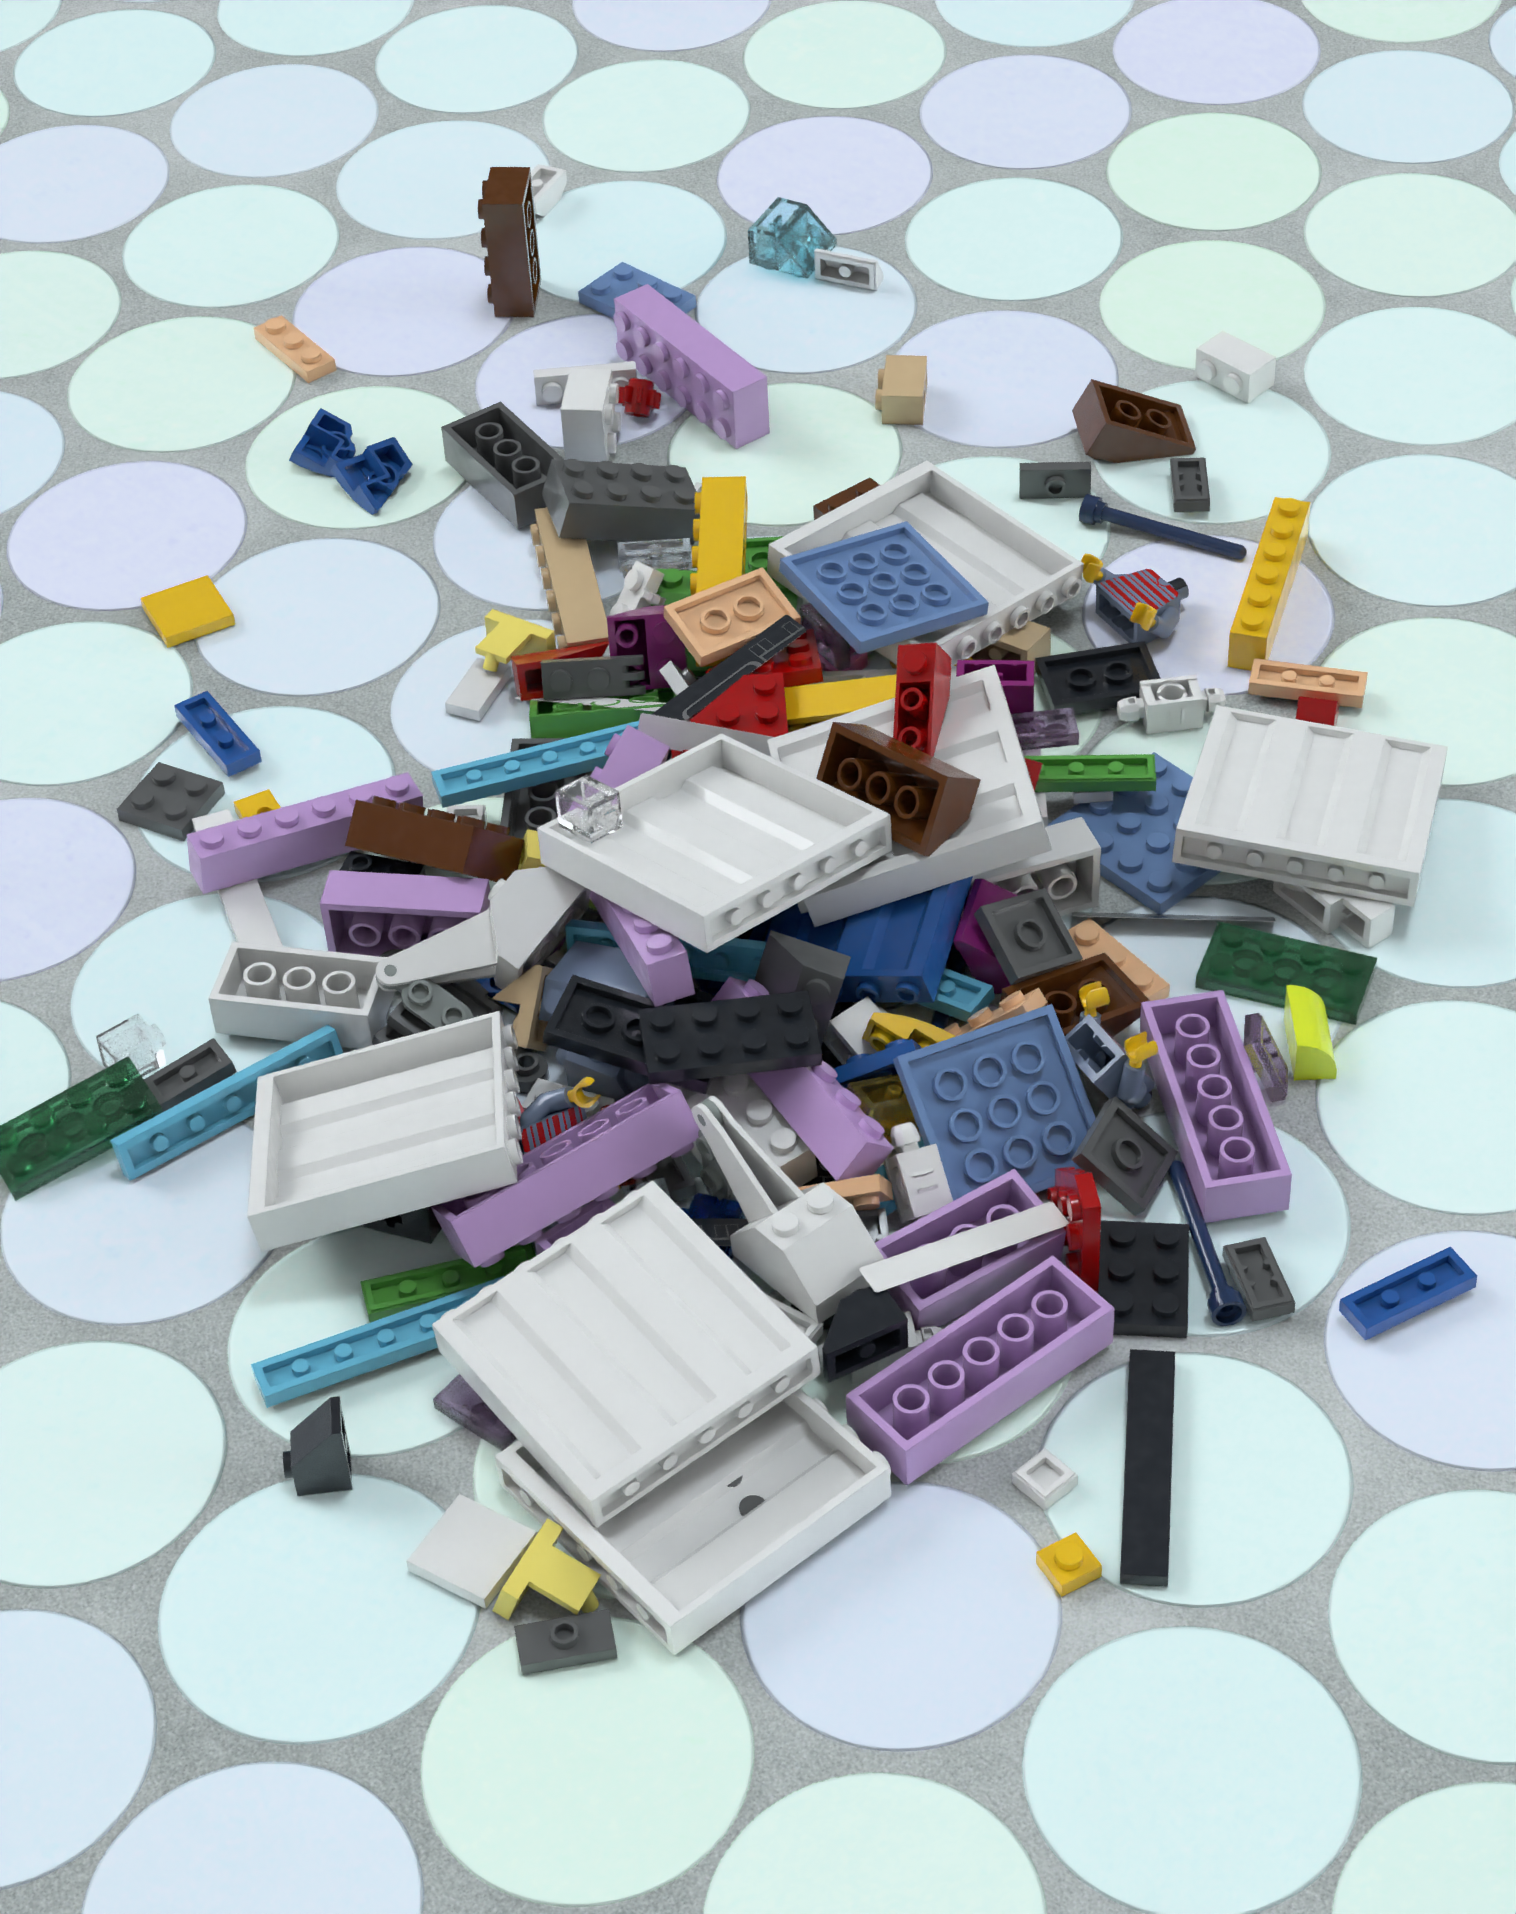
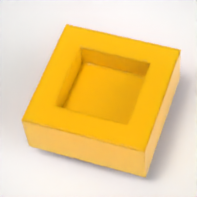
[1036,1532,1102,1597]

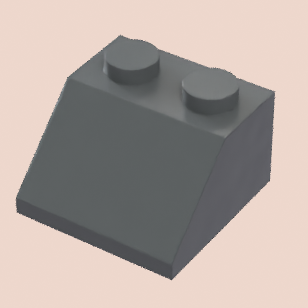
[755,930,851,1046]

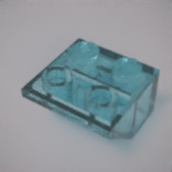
[748,197,837,279]

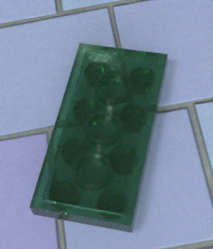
[1195,921,1378,1025]
[0,1056,164,1201]

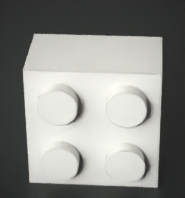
[560,368,621,462]

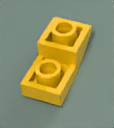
[862,1012,956,1052]

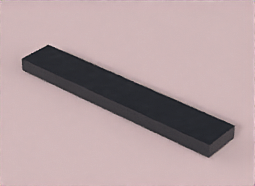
[1120,1349,1175,1587]

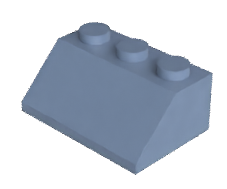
[539,941,674,1022]

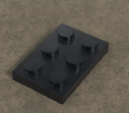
[1035,641,1161,717]
[1098,1220,1189,1338]

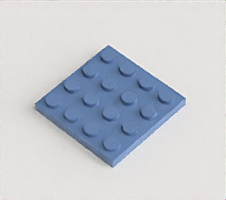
[779,521,989,654]
[1048,752,1222,914]
[893,1004,1096,1201]

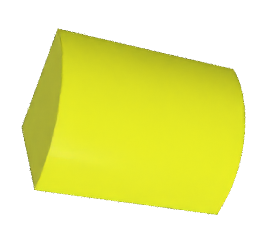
[1283,985,1337,1081]

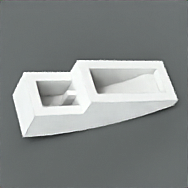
[1273,881,1395,949]

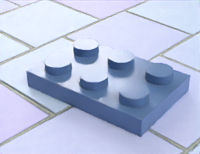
[578,262,696,319]

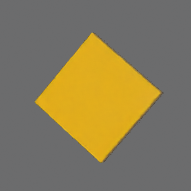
[140,575,235,648]

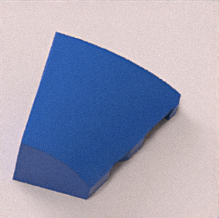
[289,408,356,477]
[330,437,413,515]

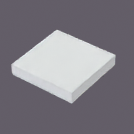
[406,1494,537,1609]

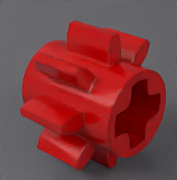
[618,378,662,418]

